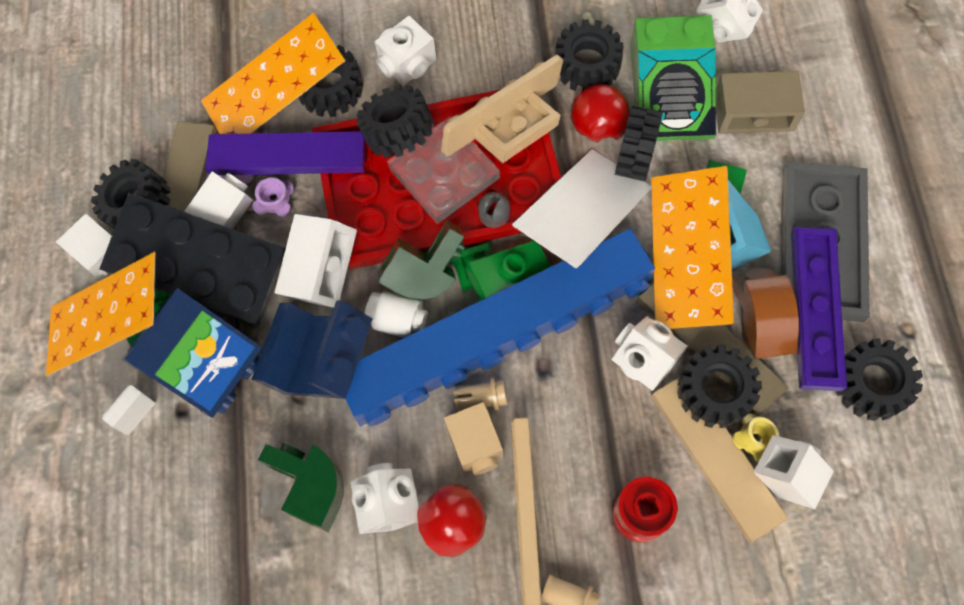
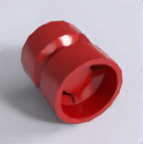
[612,476,678,543]

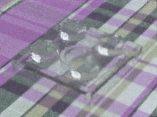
[388,117,500,224]

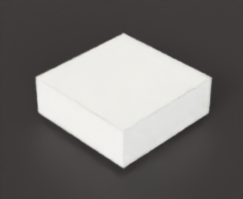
[101,385,156,436]

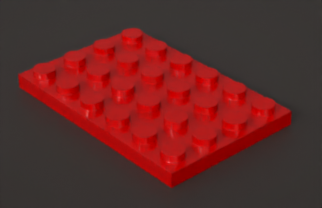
[312,89,561,271]

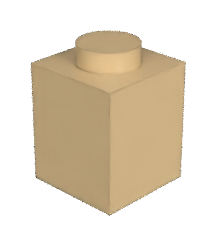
[443,402,503,475]

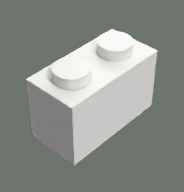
[275,214,357,308]

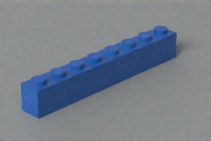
[346,228,655,427]

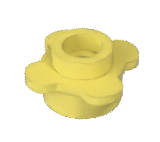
[733,413,780,462]

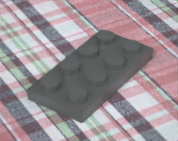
[782,161,870,322]

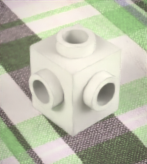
[695,0,763,43]
[375,16,436,86]
[612,316,688,391]
[350,463,419,534]

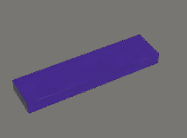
[205,131,366,175]
[791,227,847,391]

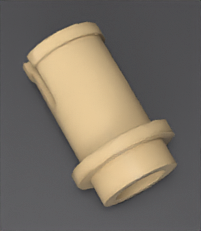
[453,377,508,412]
[541,574,601,605]

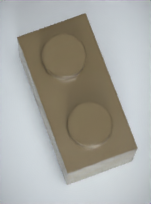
[716,69,805,134]

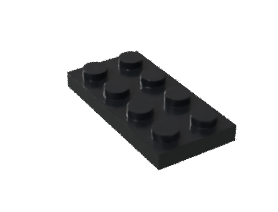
[99,193,286,325]

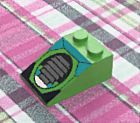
[630,15,716,141]

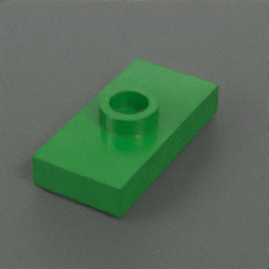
[465,241,551,301]

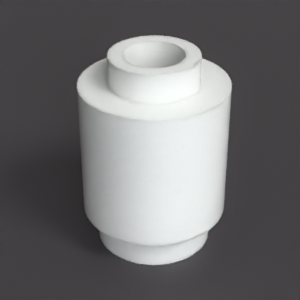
[365,290,428,338]

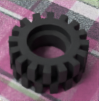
[555,19,624,91]
[298,45,363,117]
[356,85,434,158]
[615,105,663,182]
[91,159,171,229]
[836,338,923,421]
[677,345,762,428]

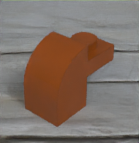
[732,268,799,359]

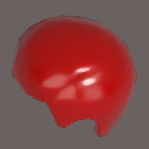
[570,84,630,143]
[417,484,487,557]

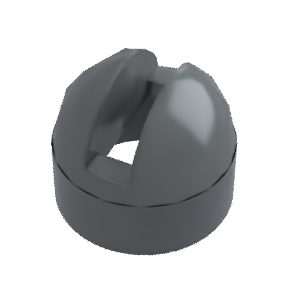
[478,192,510,228]

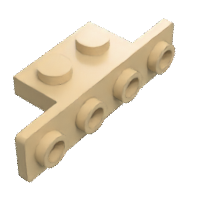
[441,55,563,163]

